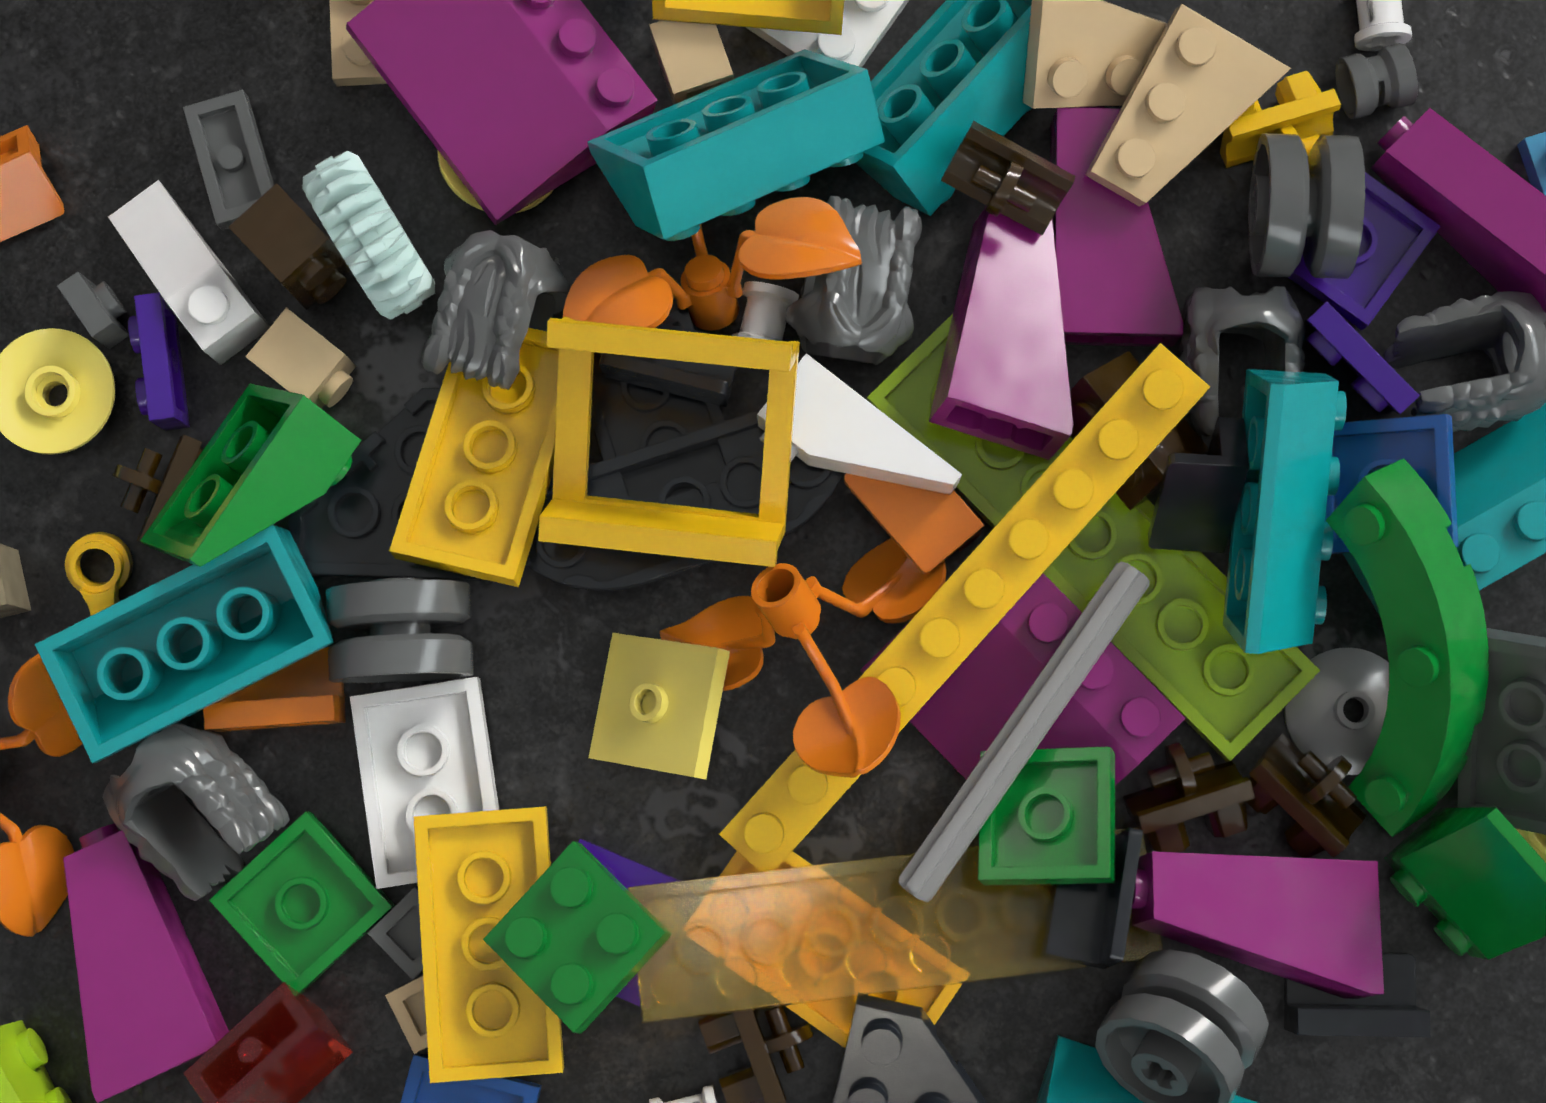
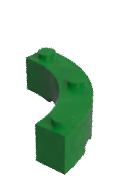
[1325,458,1489,837]

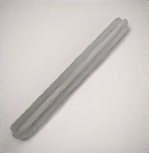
[899,562,1150,902]

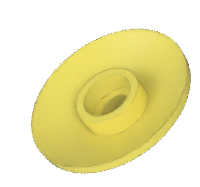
[0,328,115,455]

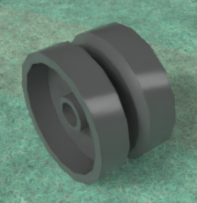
[1248,133,1365,279]
[326,578,474,683]
[1095,949,1269,1103]

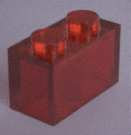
[184,982,353,1103]

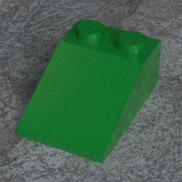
[140,383,361,567]
[1384,807,1546,960]

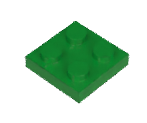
[978,747,1115,885]
[209,811,396,996]
[483,841,672,1034]

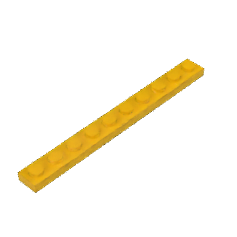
[719,343,1210,879]

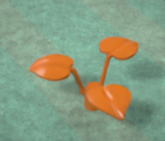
[563,197,862,331]
[660,538,946,778]
[0,653,83,937]

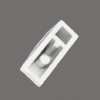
[108,180,270,365]
[757,353,962,495]

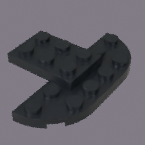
[526,308,849,591]

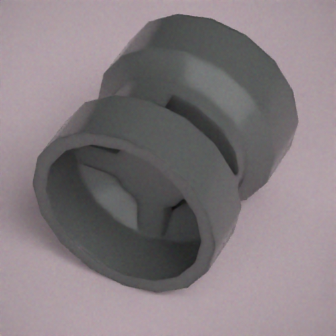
[1335,43,1418,119]

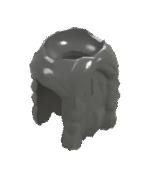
[785,196,922,365]
[421,230,571,390]
[1178,286,1307,439]
[1384,291,1546,432]
[103,723,290,901]

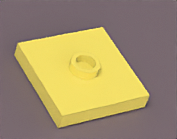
[589,633,730,780]

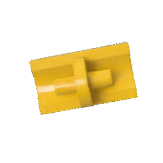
[1220,71,1341,168]

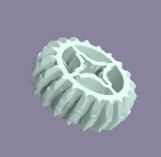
[302,151,435,320]

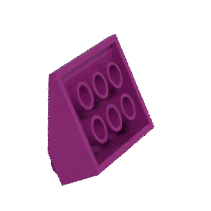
[346,0,658,225]
[860,573,1186,786]

